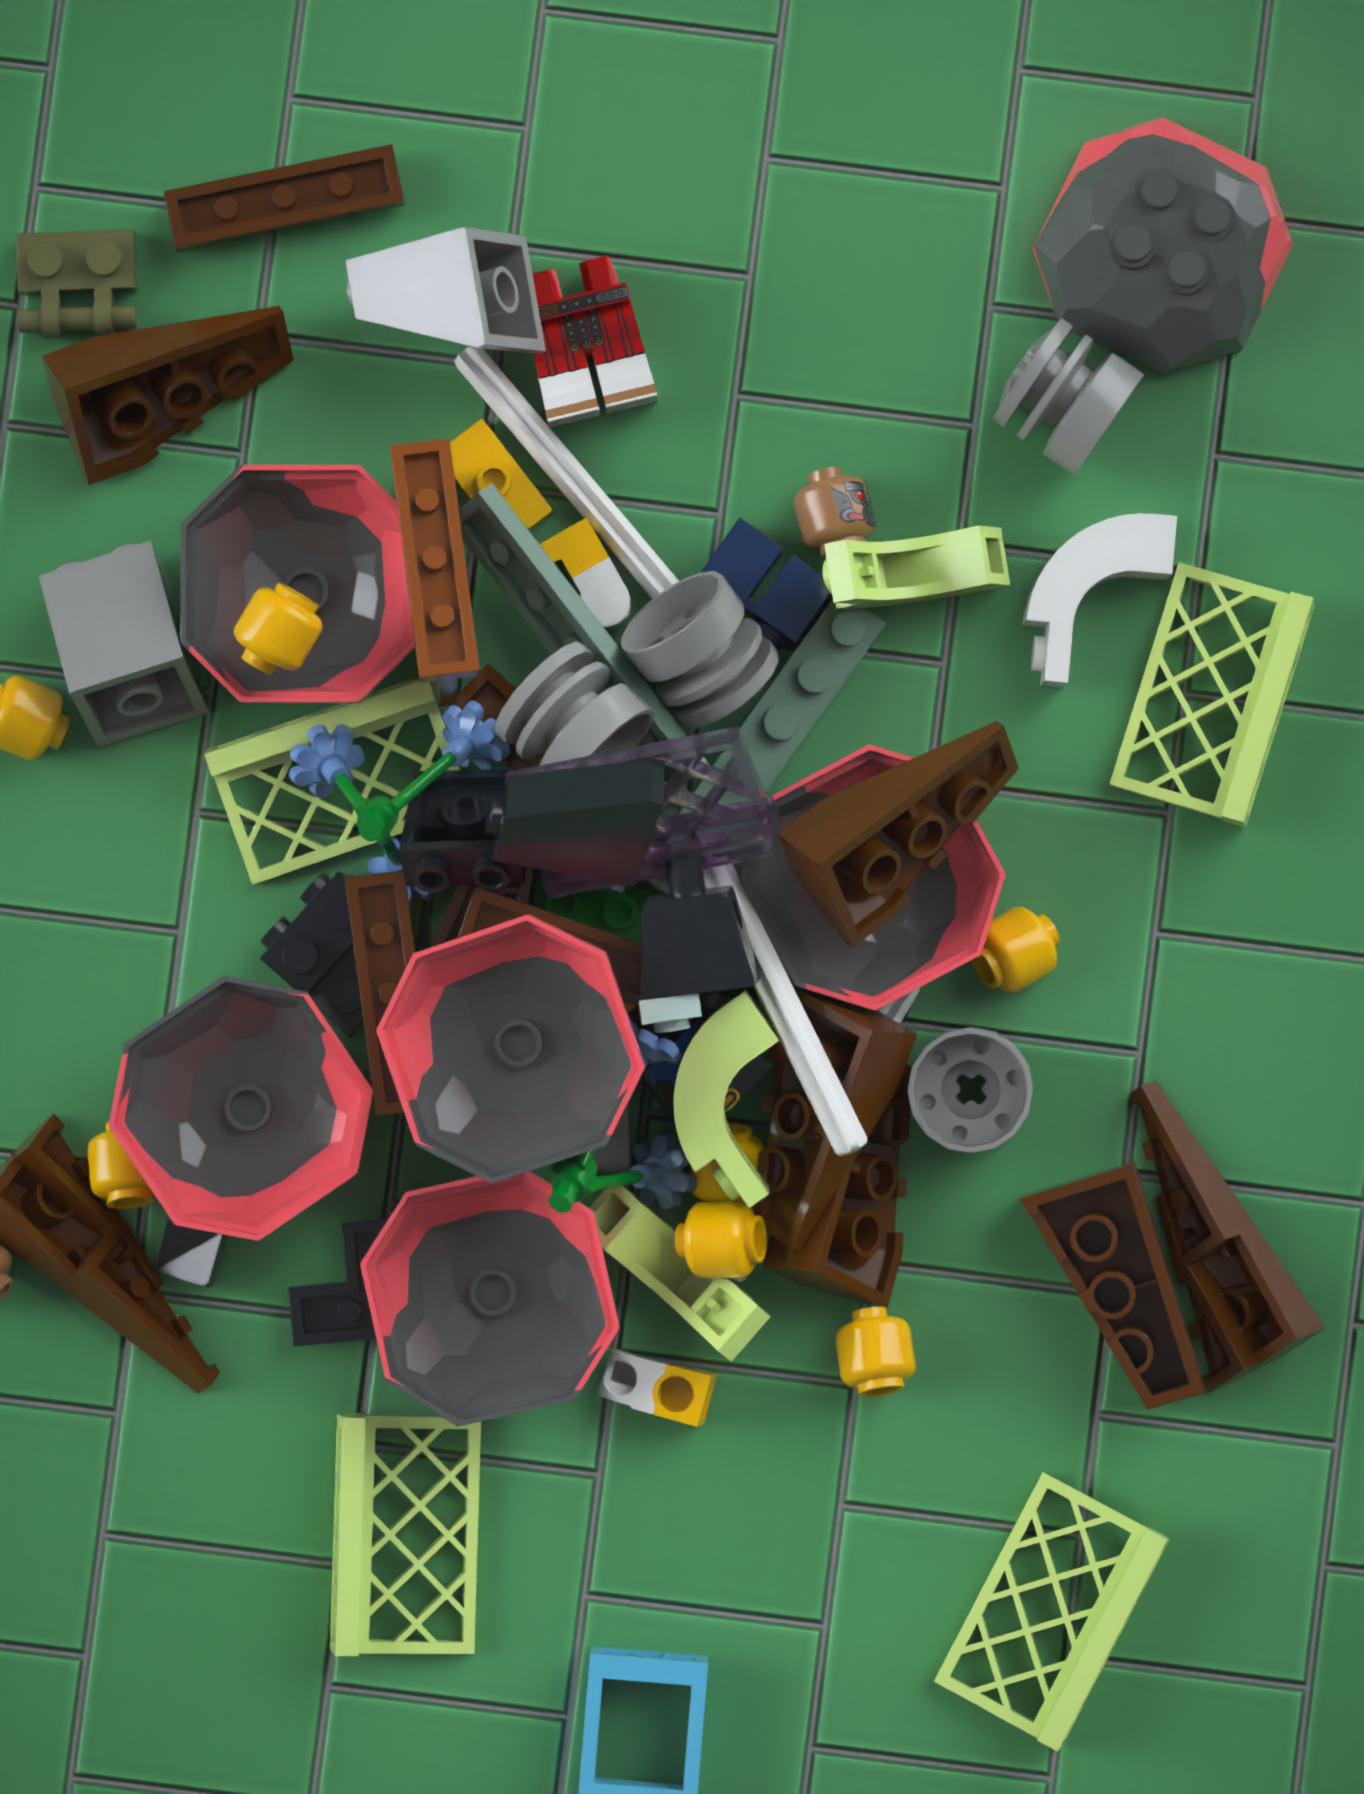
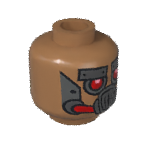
[793,467,876,557]

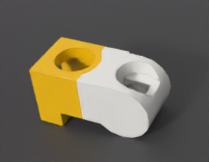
[540,517,631,632]
[598,1349,718,1427]

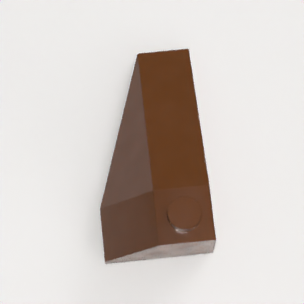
[42,306,294,485]
[777,721,1019,948]
[754,983,917,1250]
[762,1064,912,1308]

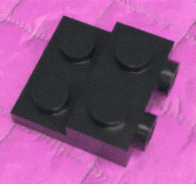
[399,768,532,893]
[260,871,426,1037]

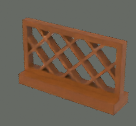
[390,438,480,707]

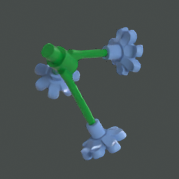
[289,700,510,908]
[549,1020,697,1213]

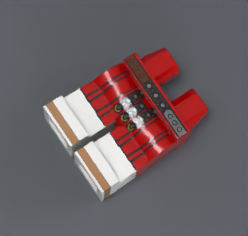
[532,255,658,428]

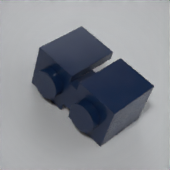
[701,517,831,648]

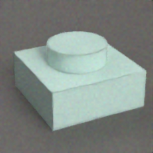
[636,993,702,1033]

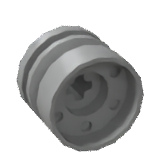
[992,318,1144,476]
[621,571,779,728]
[495,641,654,772]
[908,1027,1034,1153]

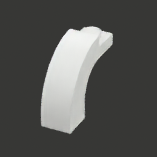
[1022,513,1177,688]

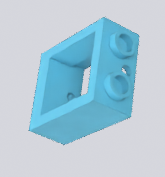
[578,1646,708,1794]

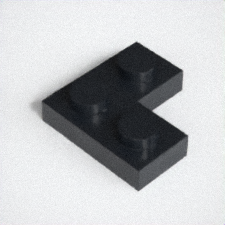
[288,1218,389,1346]

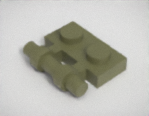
[16,229,138,338]

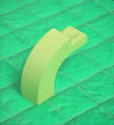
[823,526,1010,609]
[673,988,779,1208]
[589,1186,770,1362]

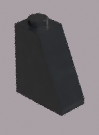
[485,759,665,887]

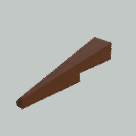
[1129,1081,1326,1393]
[0,1113,220,1393]

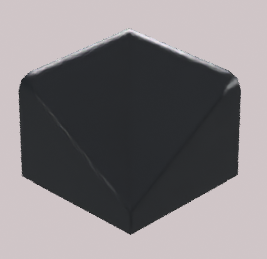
[156,1216,227,1288]

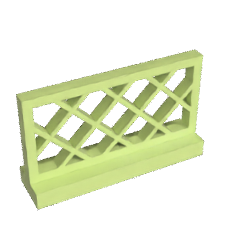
[1109,562,1315,828]
[204,676,460,885]
[330,1413,481,1656]
[934,1472,1170,1752]

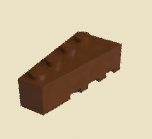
[1020,1161,1206,1410]

